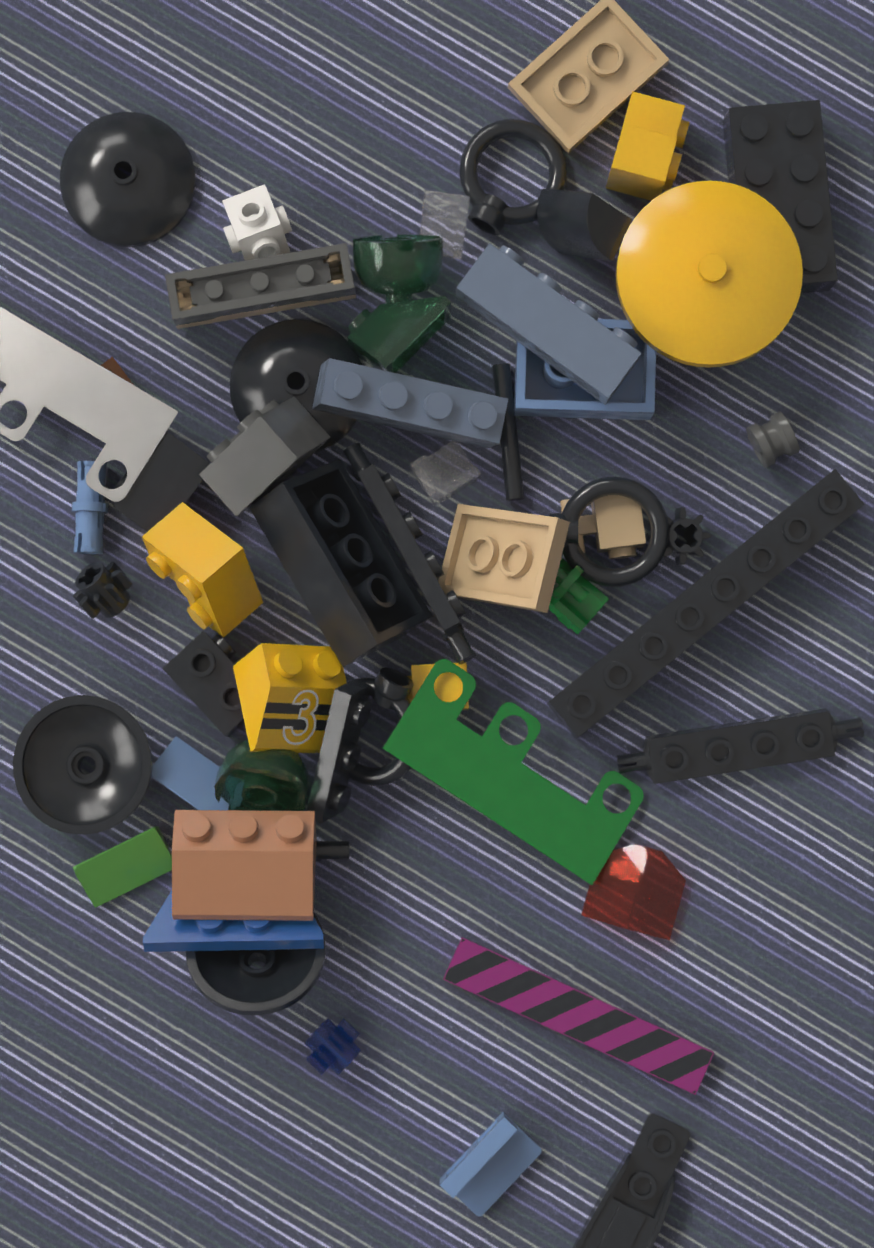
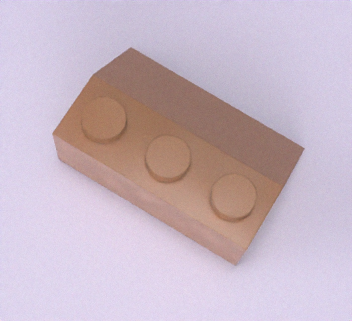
[172,810,317,921]

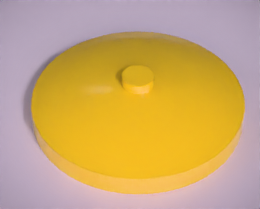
[616,181,803,368]

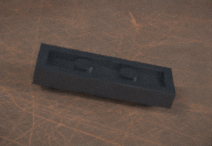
[307,680,371,823]

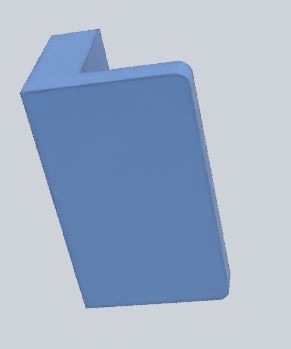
[439,1112,541,1217]

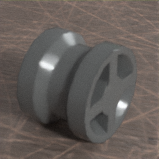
[746,411,800,468]

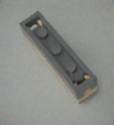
[165,243,356,329]

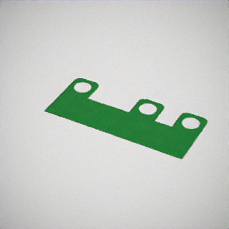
[382,659,644,885]

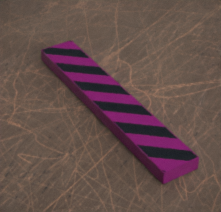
[443,937,714,1095]

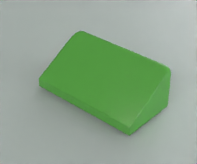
[72,826,172,908]

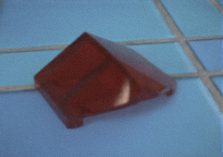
[581,844,686,940]

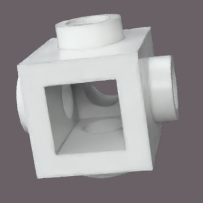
[222,184,292,260]

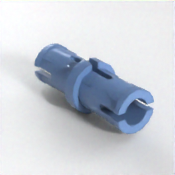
[72,461,109,555]

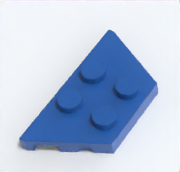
[143,890,324,952]

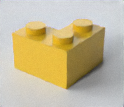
[606,91,690,201]
[142,502,263,638]

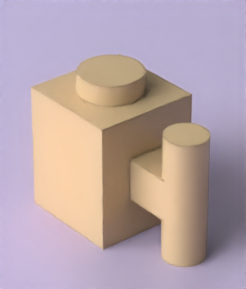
[560,495,646,559]

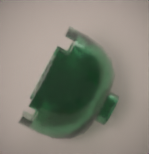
[353,234,443,304]
[214,739,308,811]

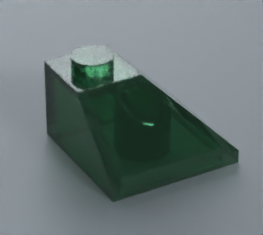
[347,296,451,373]

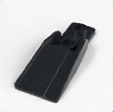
[573,1113,690,1248]

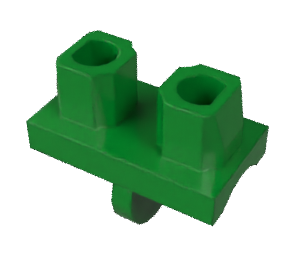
[549,557,609,634]

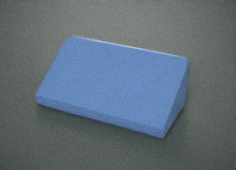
[151,736,250,810]

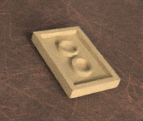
[508,0,669,154]
[438,504,570,613]

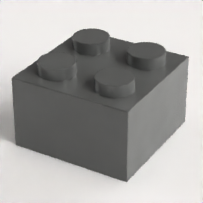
[199,396,331,516]

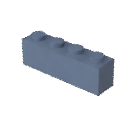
[456,243,641,405]
[312,358,508,448]

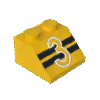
[233,643,347,753]

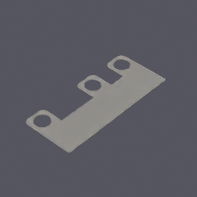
[0,307,178,502]

